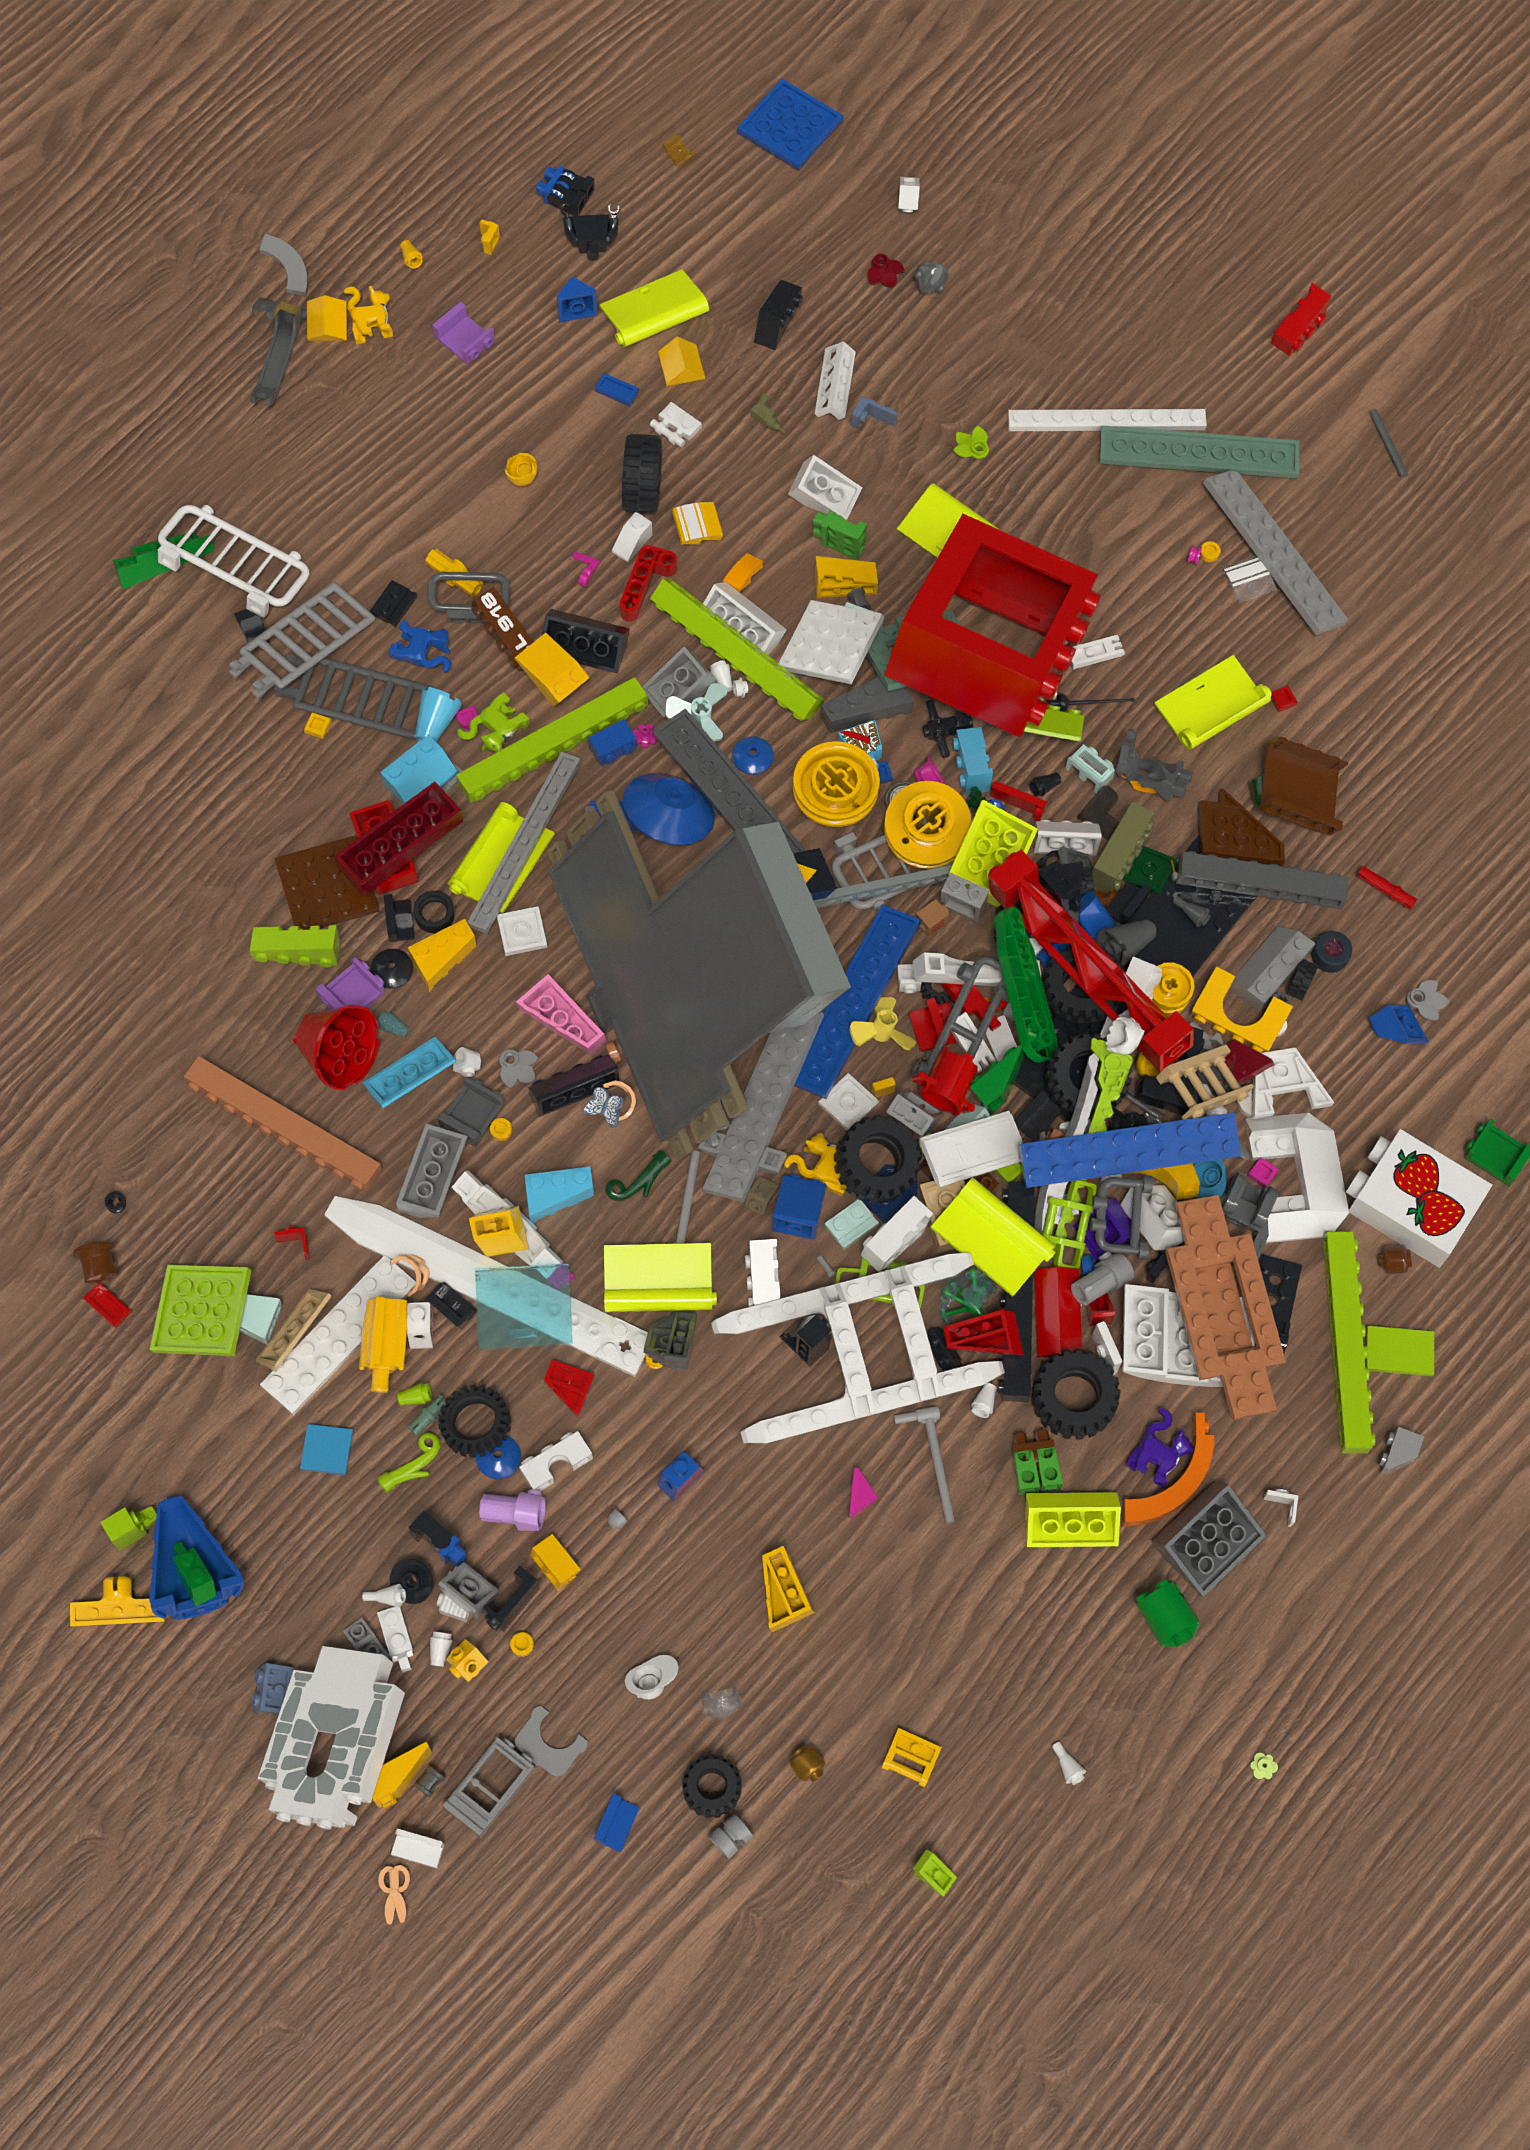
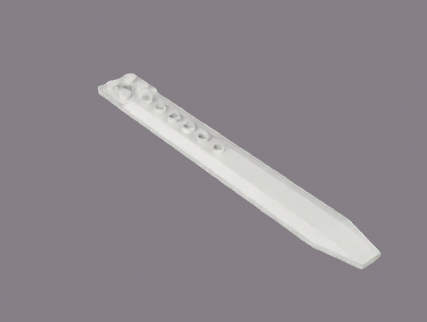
[324,1196,648,1377]

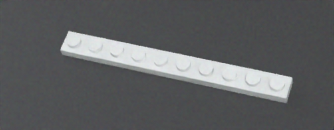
[1008,409,1207,431]

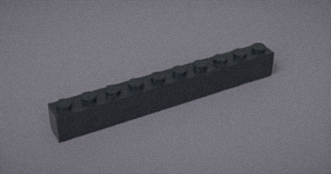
[998,1182,1035,1402]

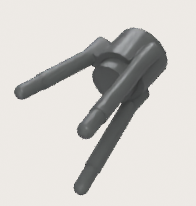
[1125,1088,1165,1125]

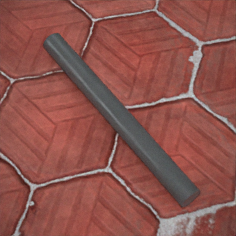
[1370,409,1408,478]

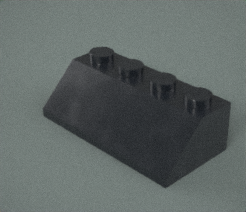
[542,609,630,673]
[528,1055,619,1117]

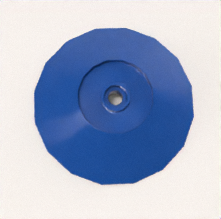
[622,773,715,845]

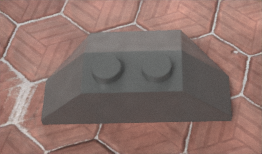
[643,1311,697,1370]

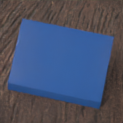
[557,277,597,323]

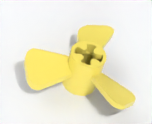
[849,997,916,1050]

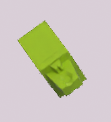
[100,1506,157,1551]

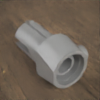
[1071,1252,1134,1306]

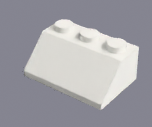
[1034,820,1101,856]
[1120,1185,1184,1250]

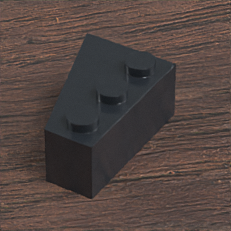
[754,280,803,350]
[779,1315,832,1367]

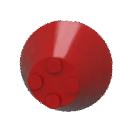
[293,1005,380,1090]

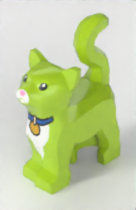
[457,692,530,752]

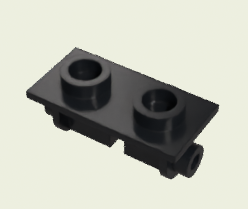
[927,1327,963,1372]

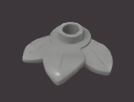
[1407,980,1450,1021]
[499,1049,538,1088]

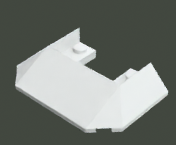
[1244,1113,1349,1243]

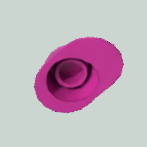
[915,755,948,785]

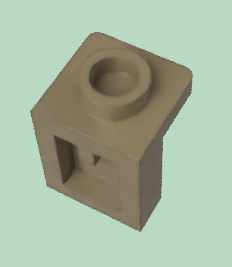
[744,1176,779,1216]

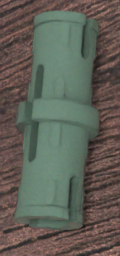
[407,1394,446,1437]

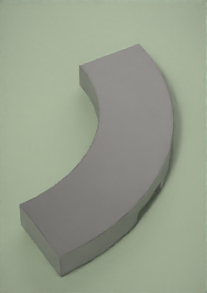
[259,234,308,297]

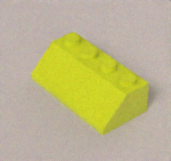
[1025,1492,1121,1547]

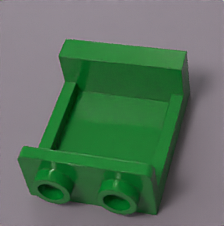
[1464,1119,1530,1187]

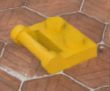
[882,1728,942,1788]

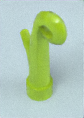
[377,1432,440,1493]

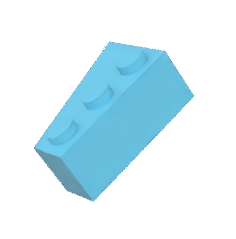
[952,727,993,795]
[525,1167,594,1224]

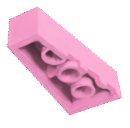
[516,974,608,1056]

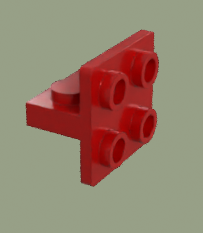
[909,998,958,1052]

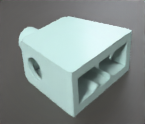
[240,1295,283,1344]

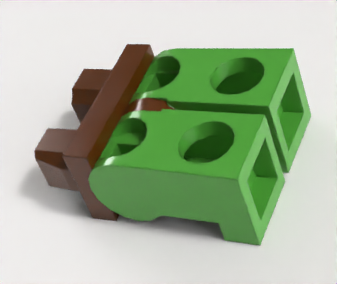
[1011,1429,1063,1495]

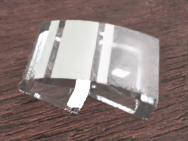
[1221,555,1276,604]

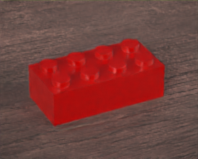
[349,800,418,895]

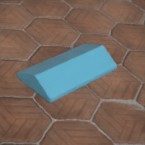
[362,1037,456,1108]

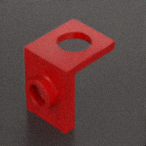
[274,1227,309,1260]

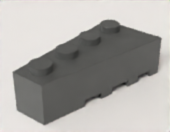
[820,676,913,733]

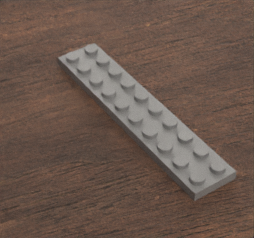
[1203,470,1348,635]
[703,1011,824,1202]

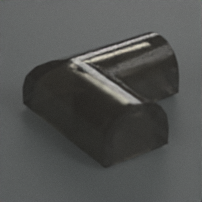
[1077,785,1120,841]

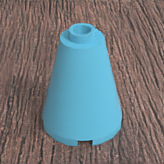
[415,687,462,743]

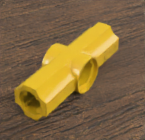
[425,548,483,597]

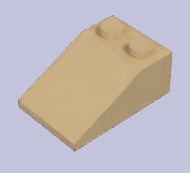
[919,1180,966,1253]

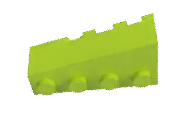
[250,925,341,968]

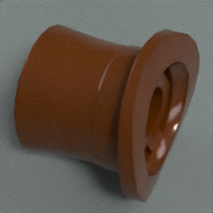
[73,1242,118,1284]

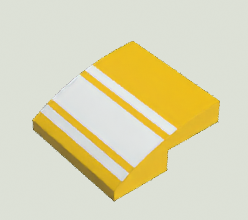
[672,502,723,545]

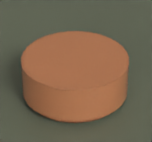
[605,1041,621,1063]

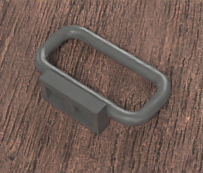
[428,572,510,623]

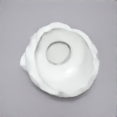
[1105,1017,1144,1055]

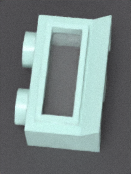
[1065,744,1115,794]

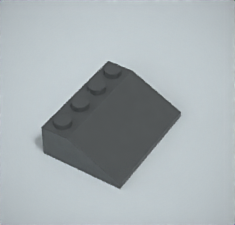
[1152,1481,1266,1597]

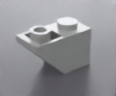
[1379,1427,1424,1475]

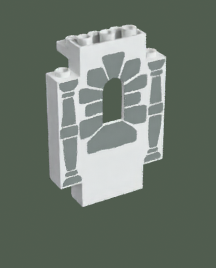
[258,1646,405,1830]

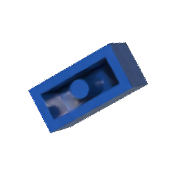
[588,719,637,766]

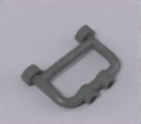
[1090,1175,1153,1260]

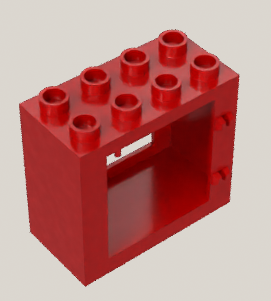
[884,513,1101,738]

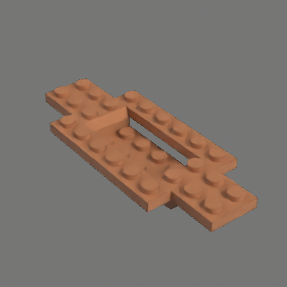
[1165,1195,1286,1420]

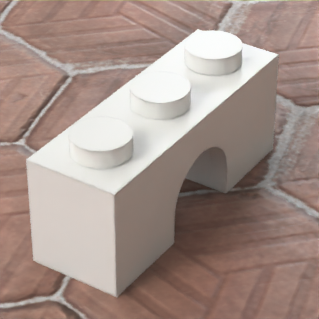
[519,1431,593,1491]

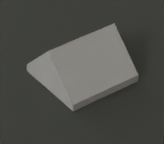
[438,1562,499,1620]

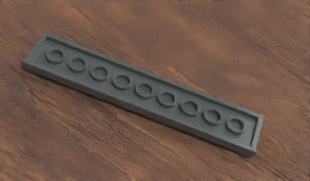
[652,708,806,853]

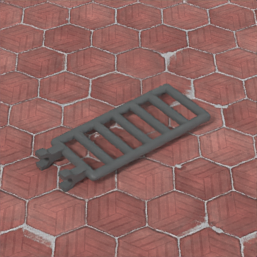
[274,653,434,740]

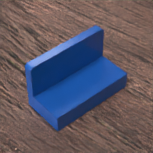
[594,1794,639,1852]

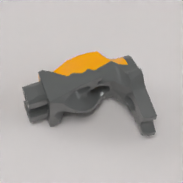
[1116,728,1193,801]

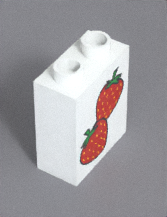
[1346,1129,1492,1268]

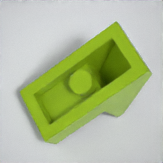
[913,1850,957,1897]

